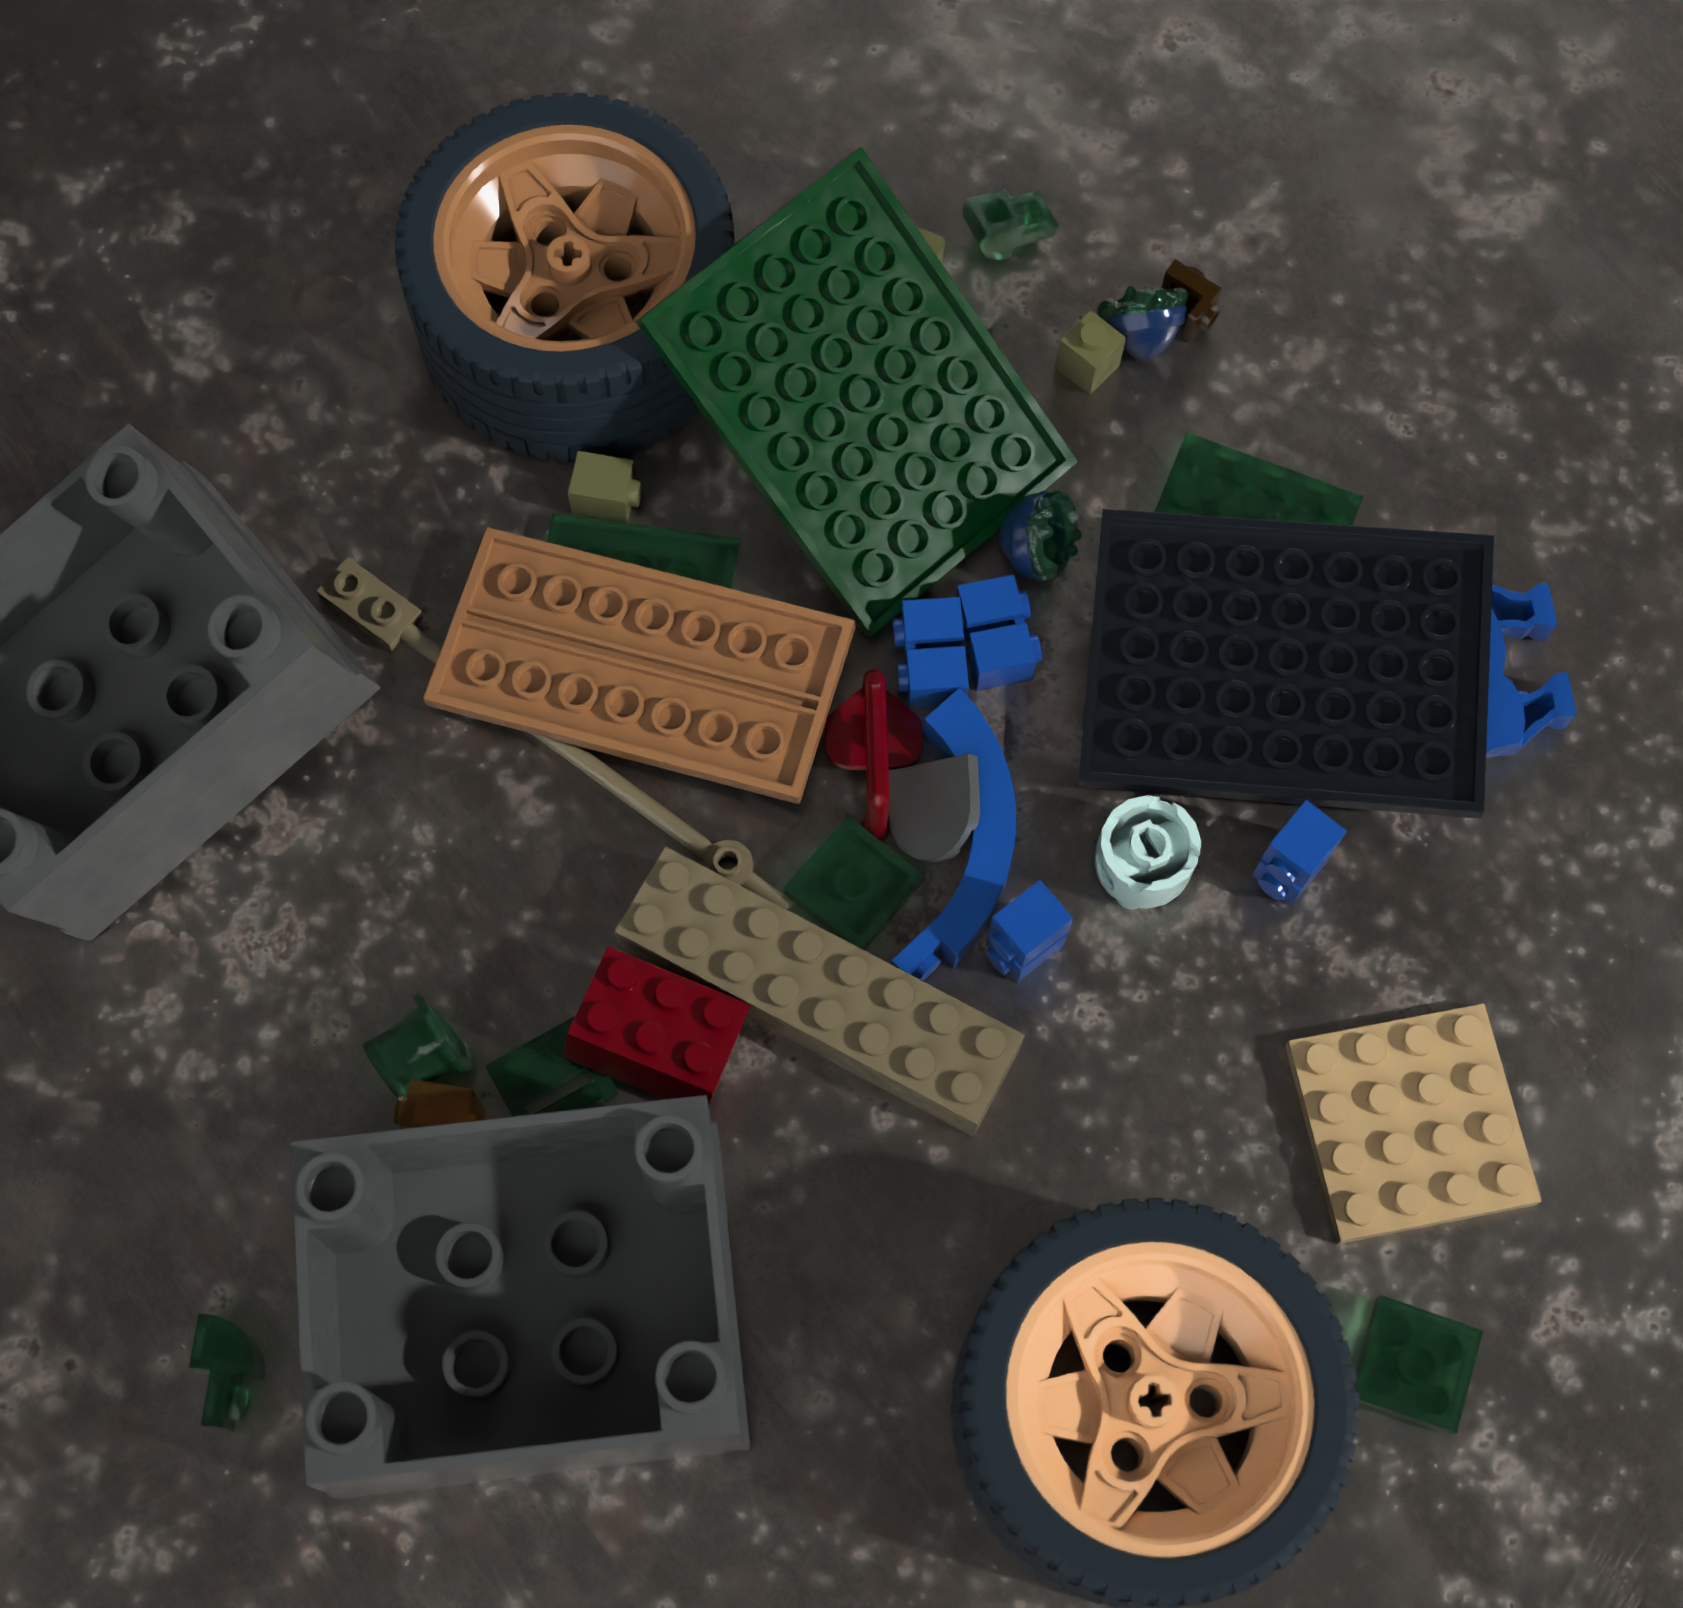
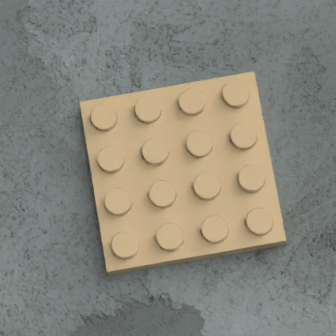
[1285,1004,1542,1244]

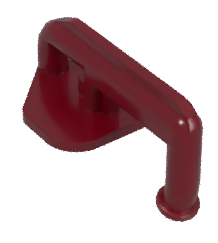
[825,669,923,843]

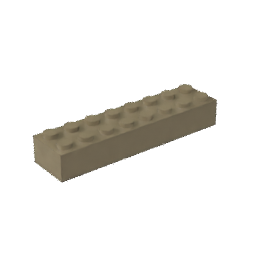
[614,846,1025,1137]

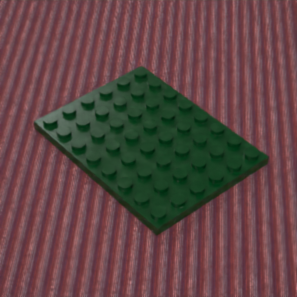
[635,147,1078,636]

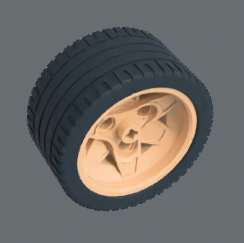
[951,1198,1360,1608]

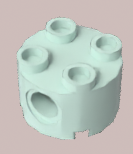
[1094,795,1201,910]

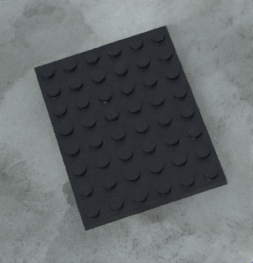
[1078,509,1494,819]

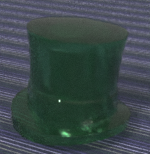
[363,992,476,1106]

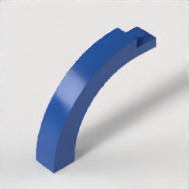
[891,688,1016,981]

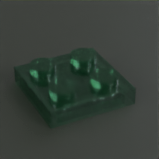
[783,815,924,950]
[1354,1295,1483,1435]

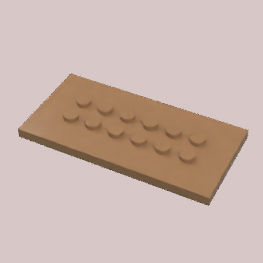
[423,527,855,805]

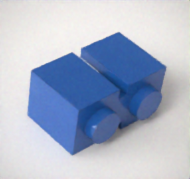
[956,575,1042,691]
[893,597,969,708]
[1252,800,1347,905]
[985,880,1073,983]

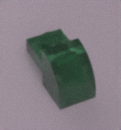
[962,189,1059,260]
[189,1313,265,1432]

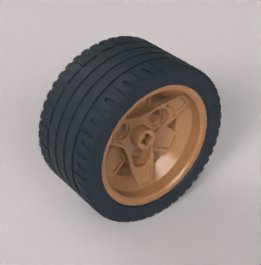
[395,93,735,462]

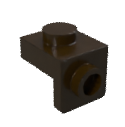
[1159,259,1221,342]

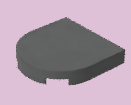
[889,753,980,863]

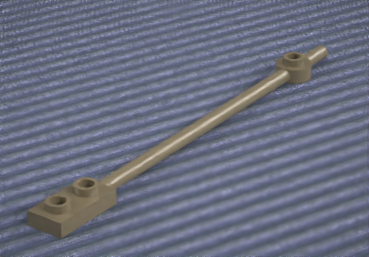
[316,557,793,911]

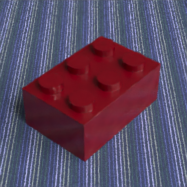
[563,946,751,1106]

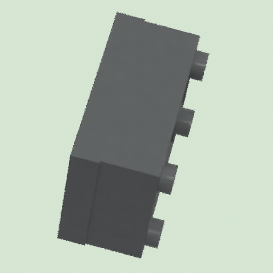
[0,423,381,942]
[291,1095,751,1499]

